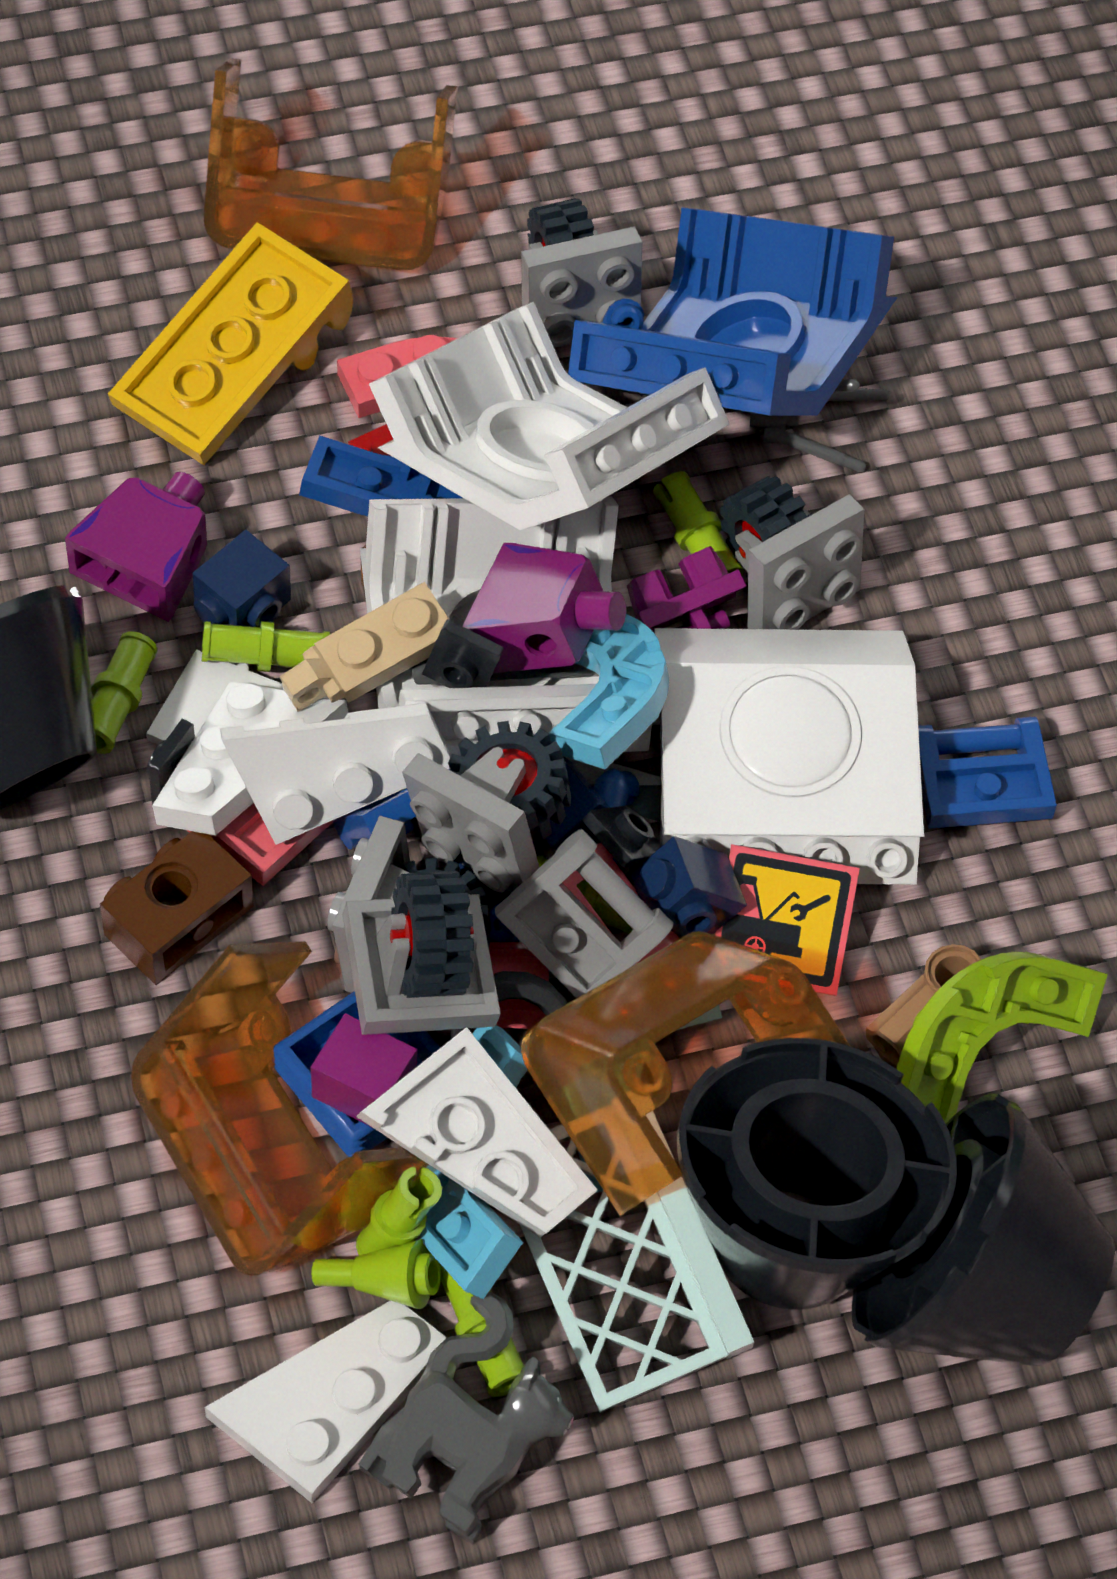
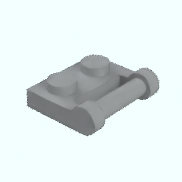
[495,829,673,1008]

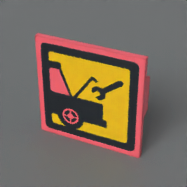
[709,844,860,996]

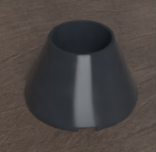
[0,585,97,810]
[677,1038,957,1310]
[851,1094,1115,1366]

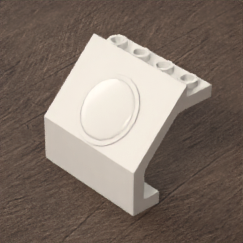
[369,302,730,531]
[360,496,652,756]
[654,628,924,885]

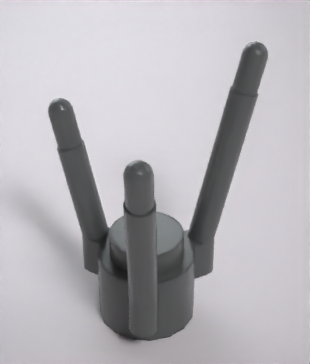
[750,379,890,472]

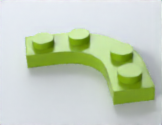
[896,952,1108,1123]

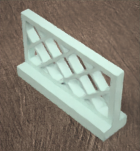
[519,1086,754,1413]

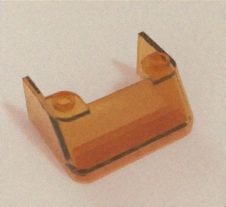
[204,58,458,270]
[521,931,851,1216]
[131,941,429,1276]

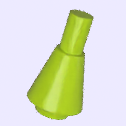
[311,1239,441,1309]

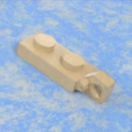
[280,582,450,711]

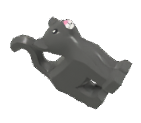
[358,1292,574,1544]

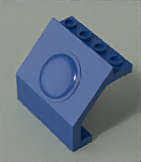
[568,207,898,416]

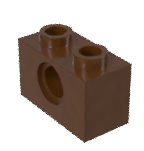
[100,831,254,985]

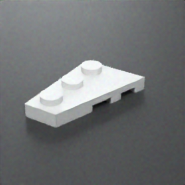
[152,681,348,836]
[220,703,451,845]
[356,1027,597,1237]
[205,1301,447,1503]

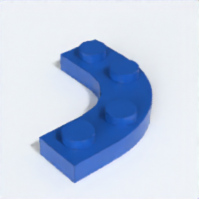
[299,435,463,516]

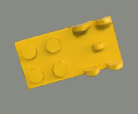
[108,222,353,466]

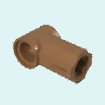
[866,944,981,1068]

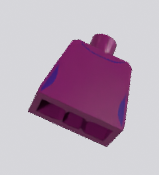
[65,472,207,622]
[463,542,626,673]

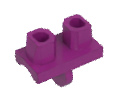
[627,546,746,633]

